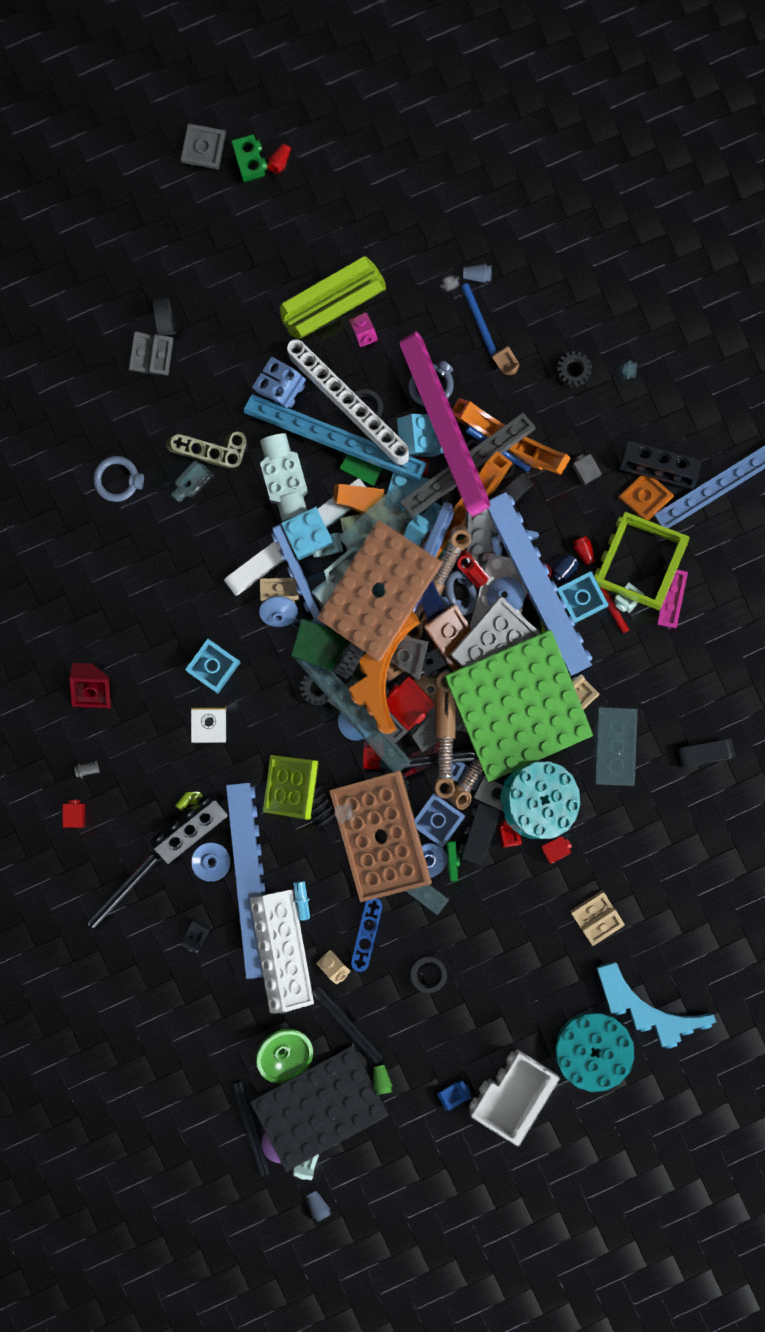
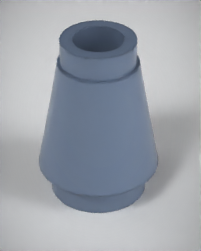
[463,264,491,283]
[306,1191,331,1222]

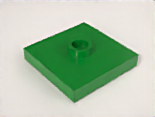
[340,435,383,487]
[446,841,460,881]

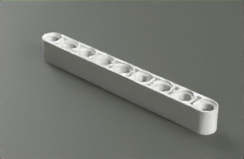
[287,340,409,465]
[224,478,366,596]

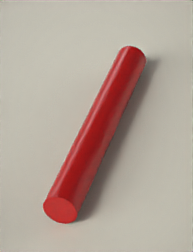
[599,587,629,634]

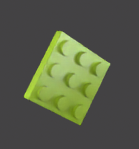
[263,755,318,819]

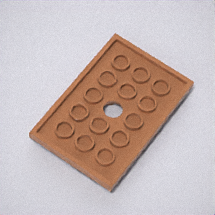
[317,520,443,661]
[330,771,432,902]

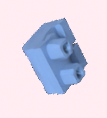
[252,357,306,408]

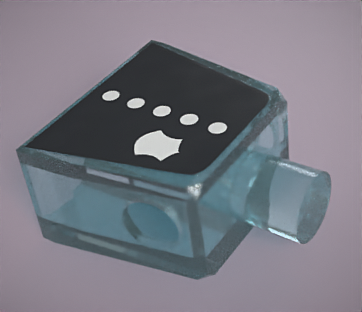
[172,461,215,502]

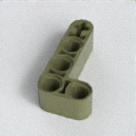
[166,432,246,468]

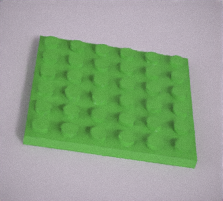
[444,629,593,782]

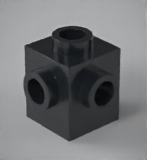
[421,648,448,679]

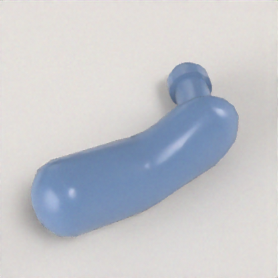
[492,535,502,556]

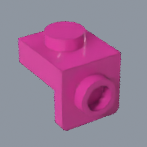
[349,313,377,347]

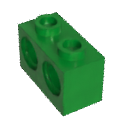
[232,134,267,182]

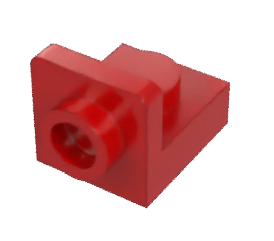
[363,738,383,769]

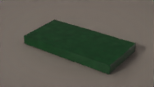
[290,619,367,680]

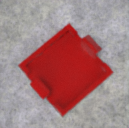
[386,676,436,731]

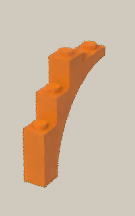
[452,398,570,474]
[420,451,512,558]
[333,484,406,535]
[349,611,420,734]

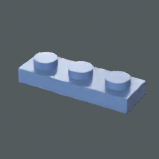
[423,502,454,557]

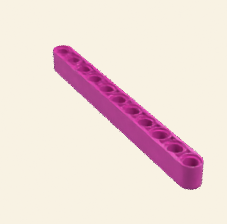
[399,331,491,517]

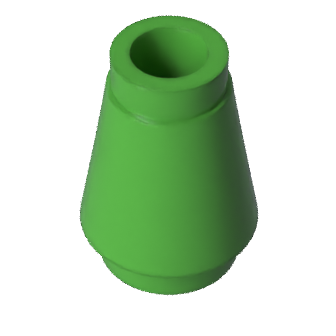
[373,1065,393,1095]

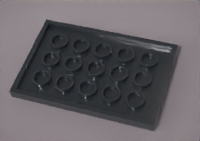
[250,1046,388,1173]

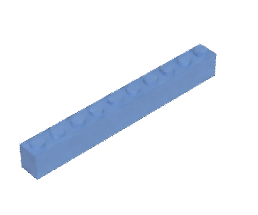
[488,492,592,676]
[226,783,266,979]

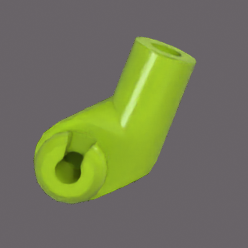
[175,792,203,811]

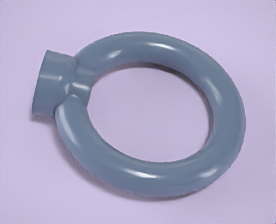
[409,360,454,407]
[93,456,144,502]
[446,568,477,616]

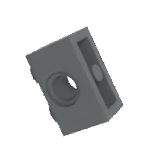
[473,777,503,811]

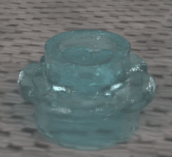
[623,360,637,379]

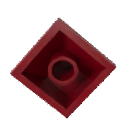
[70,663,111,708]

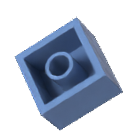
[414,793,465,848]

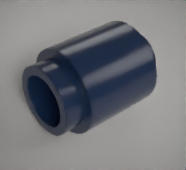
[551,554,579,583]

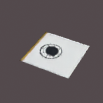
[191,708,226,743]

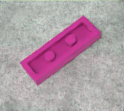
[657,570,688,629]

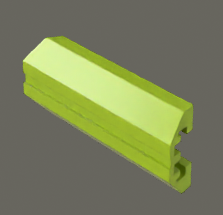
[280,256,386,339]

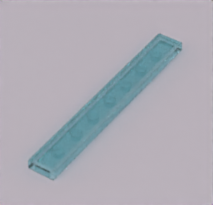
[295,658,411,773]

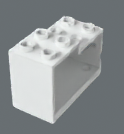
[469,1049,559,1146]

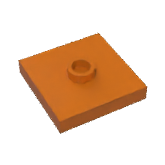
[619,475,673,521]

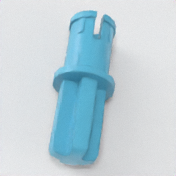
[293,881,310,920]

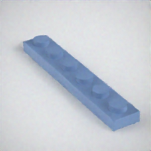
[271,524,328,628]

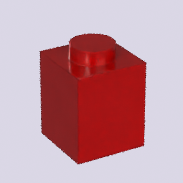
[63,800,85,827]
[540,835,572,864]

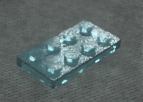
[338,486,421,556]

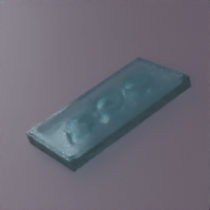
[596,707,638,786]

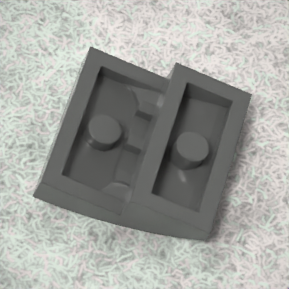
[128,332,173,376]

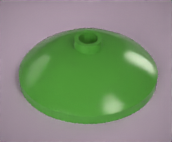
[256,1029,313,1083]

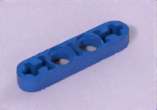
[351,898,382,972]

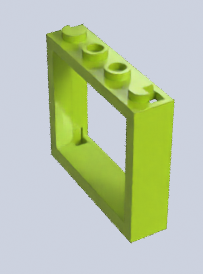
[594,512,690,611]

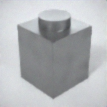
[572,454,602,486]

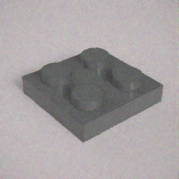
[181,124,226,170]

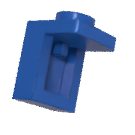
[437,1081,472,1111]

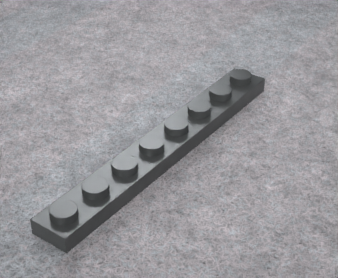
[400,413,535,518]

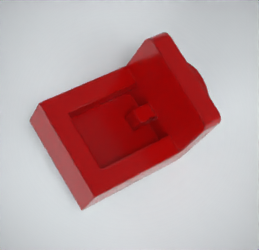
[497,819,522,848]

